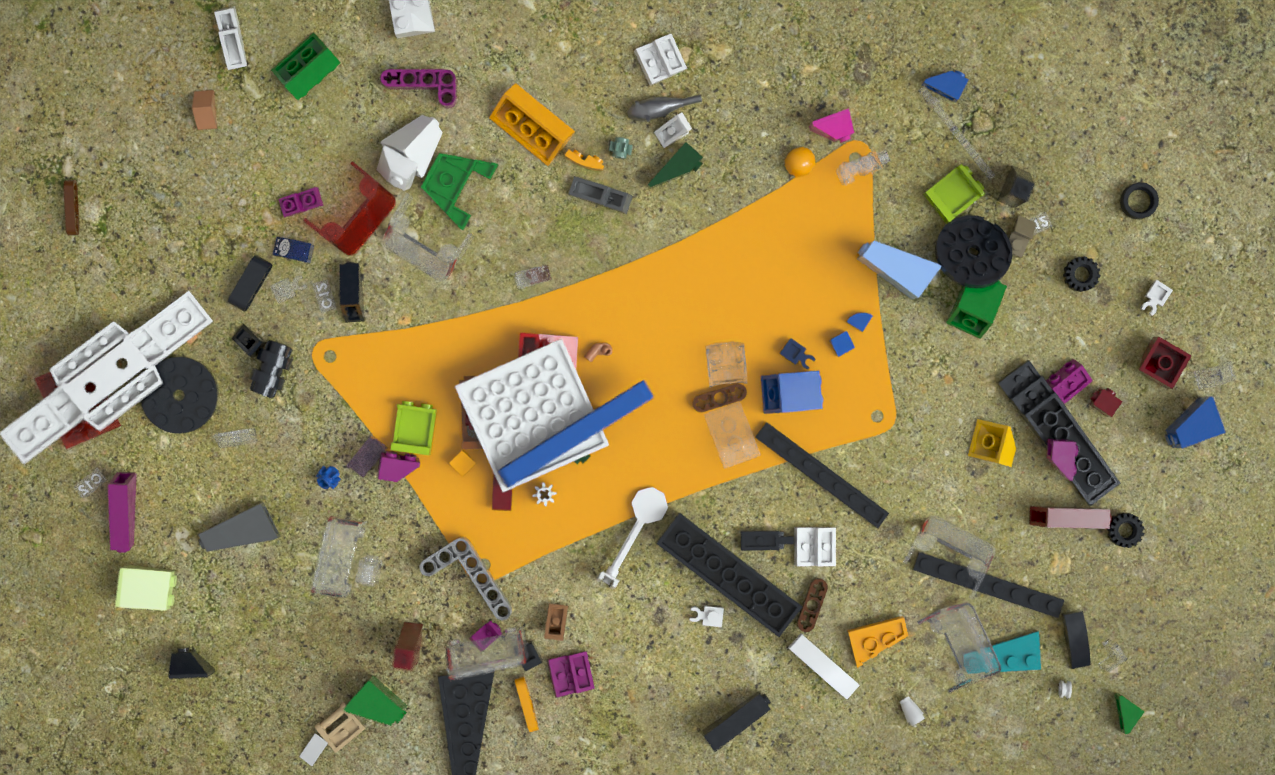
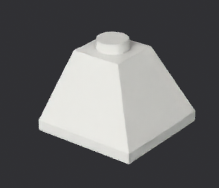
[376,146,418,191]

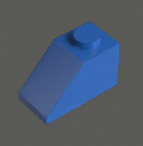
[922,70,969,102]

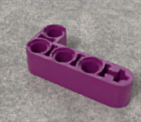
[380,69,457,109]

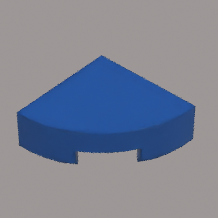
[846,313,873,332]

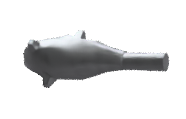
[627,94,702,122]

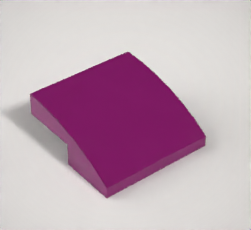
[547,651,595,698]

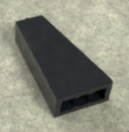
[997,165,1035,208]
[702,691,771,752]

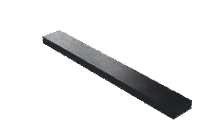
[755,422,889,528]

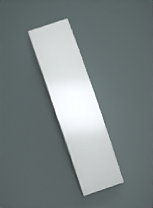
[788,633,860,699]

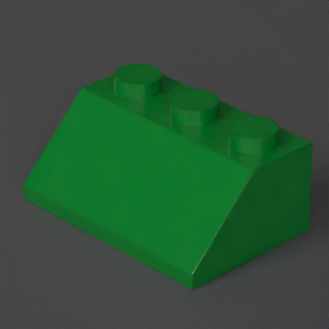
[271,32,341,101]

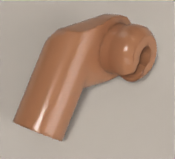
[584,343,613,362]

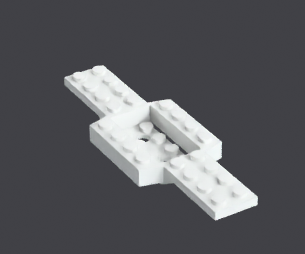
[0,291,213,464]

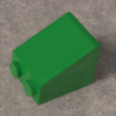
[946,281,1007,339]
[343,675,408,726]

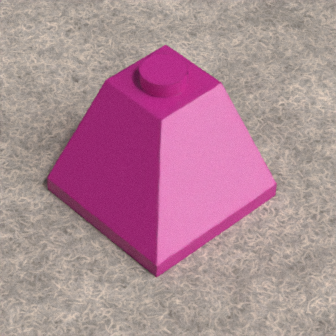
[809,109,854,143]

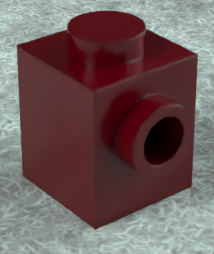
[1089,388,1123,417]

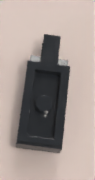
[741,531,794,551]

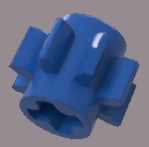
[316,466,341,489]

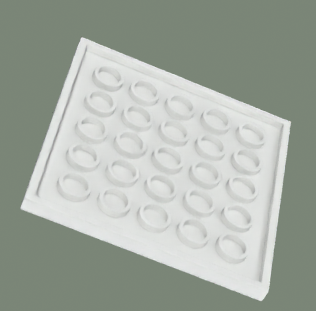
[455,339,609,492]

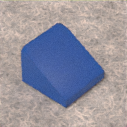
[829,331,855,357]

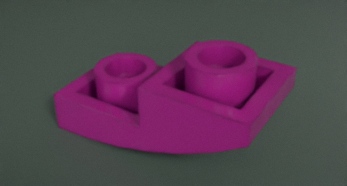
[278,187,324,217]

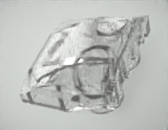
[705,342,748,387]

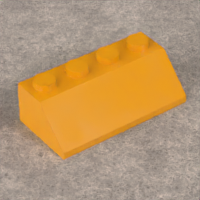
[489,83,575,166]

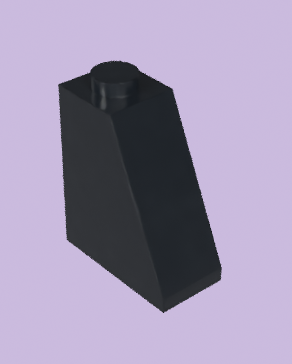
[340,262,365,323]

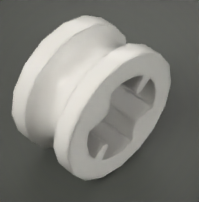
[1058,680,1072,698]

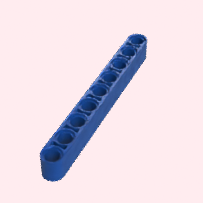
[497,380,654,488]

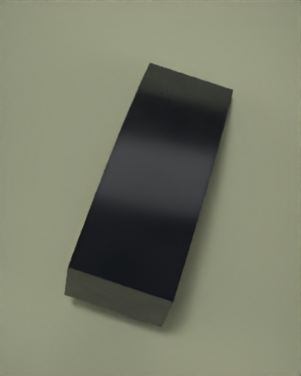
[1061,610,1091,669]

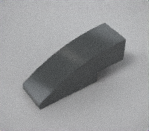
[568,176,633,214]

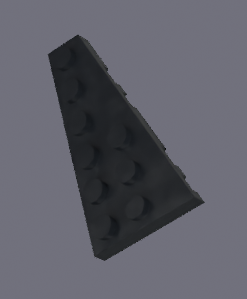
[438,668,495,775]

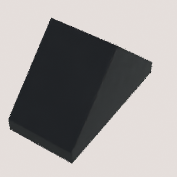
[232,324,267,357]

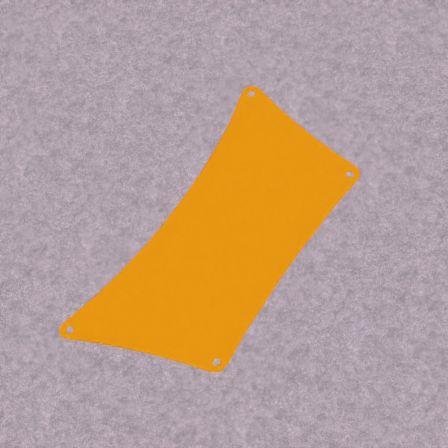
[312,140,896,583]

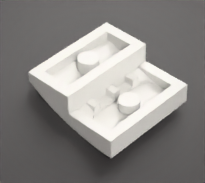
[634,34,687,86]
[794,527,836,566]

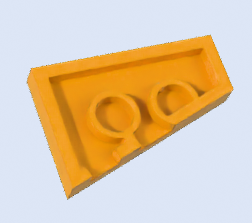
[847,616,908,668]

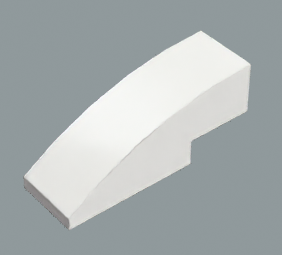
[214,6,247,70]

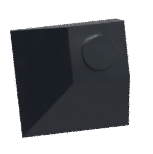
[168,647,215,679]

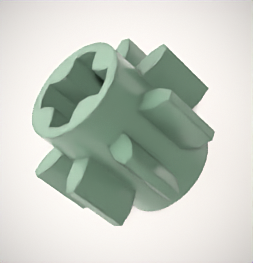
[609,137,633,159]

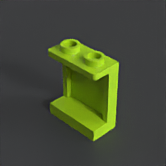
[923,164,985,224]
[391,401,437,455]

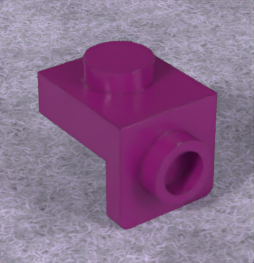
[469,620,503,653]

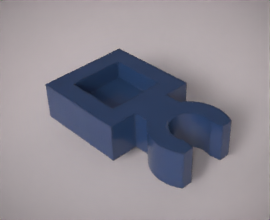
[779,338,816,369]

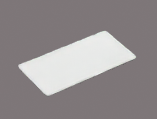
[299,733,328,766]

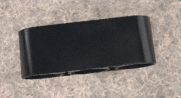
[228,255,273,312]

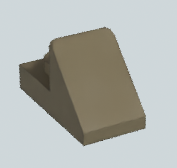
[1009,215,1036,258]

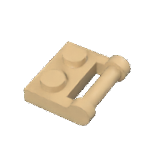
[314,701,366,753]

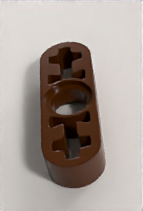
[64,180,80,236]
[693,384,747,412]
[797,578,828,632]

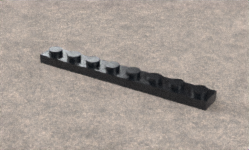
[912,552,1065,618]

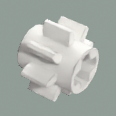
[533,482,557,506]

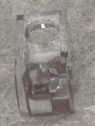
[513,265,552,291]

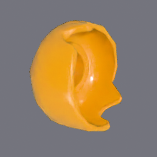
[784,147,816,177]

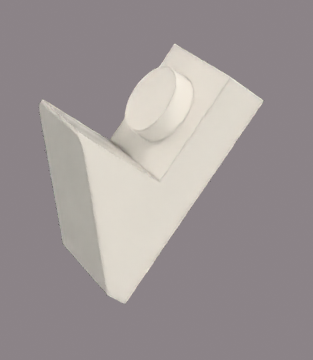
[654,113,692,148]

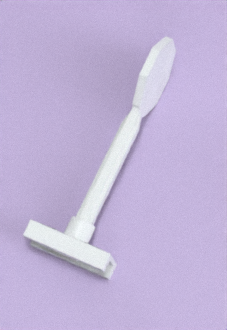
[596,487,668,590]

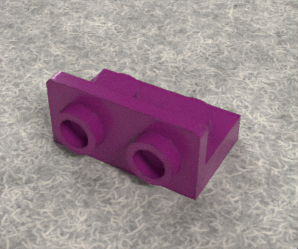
[1046,359,1093,404]

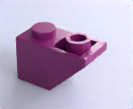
[1047,439,1078,481]
[377,451,420,482]

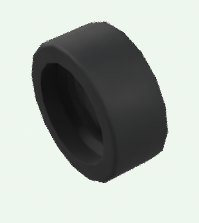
[1120,182,1159,220]

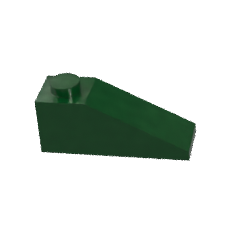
[647,142,703,189]

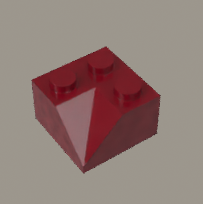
[1139,336,1192,389]

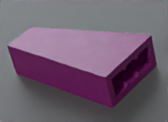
[108,472,137,553]

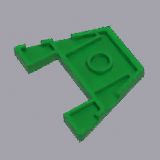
[421,153,499,231]

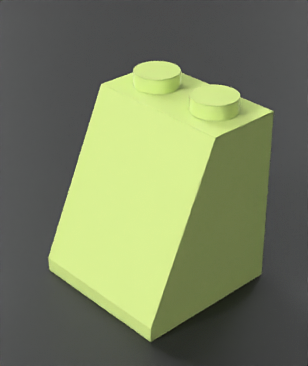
[115,565,177,610]

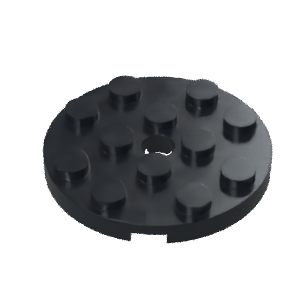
[935,215,1013,288]
[141,357,219,434]

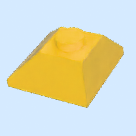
[968,419,1016,467]

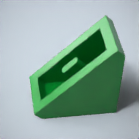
[1115,693,1145,734]

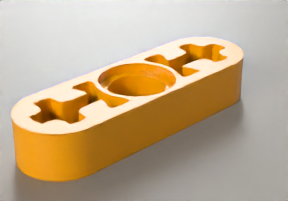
[515,676,539,732]

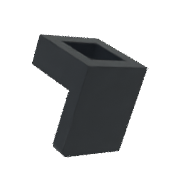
[516,640,543,672]

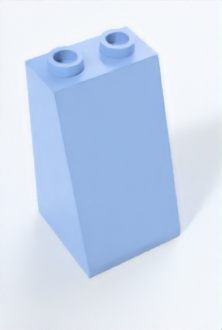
[857,241,942,300]

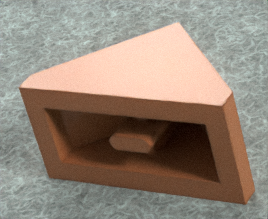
[192,90,217,130]

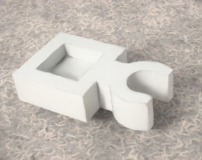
[1140,280,1173,316]
[689,605,724,627]

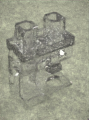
[837,150,890,186]

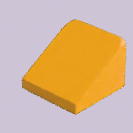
[449,450,476,477]

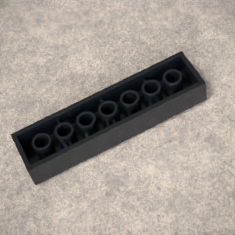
[656,512,802,637]

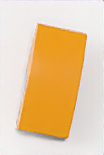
[564,149,604,171]

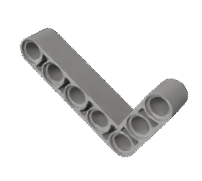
[420,537,512,620]

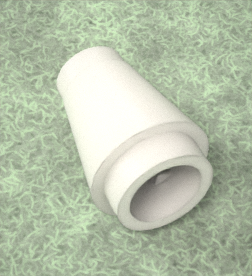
[899,696,925,726]

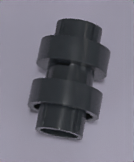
[249,340,293,398]

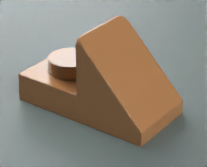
[544,603,568,641]

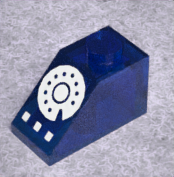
[272,237,314,264]

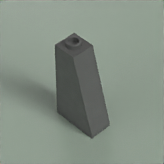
[198,503,281,552]

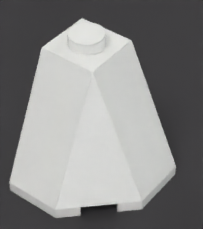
[380,115,443,178]

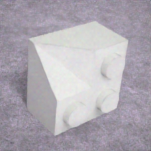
[389,0,435,38]

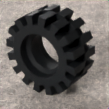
[1063,257,1101,292]
[1107,513,1145,548]

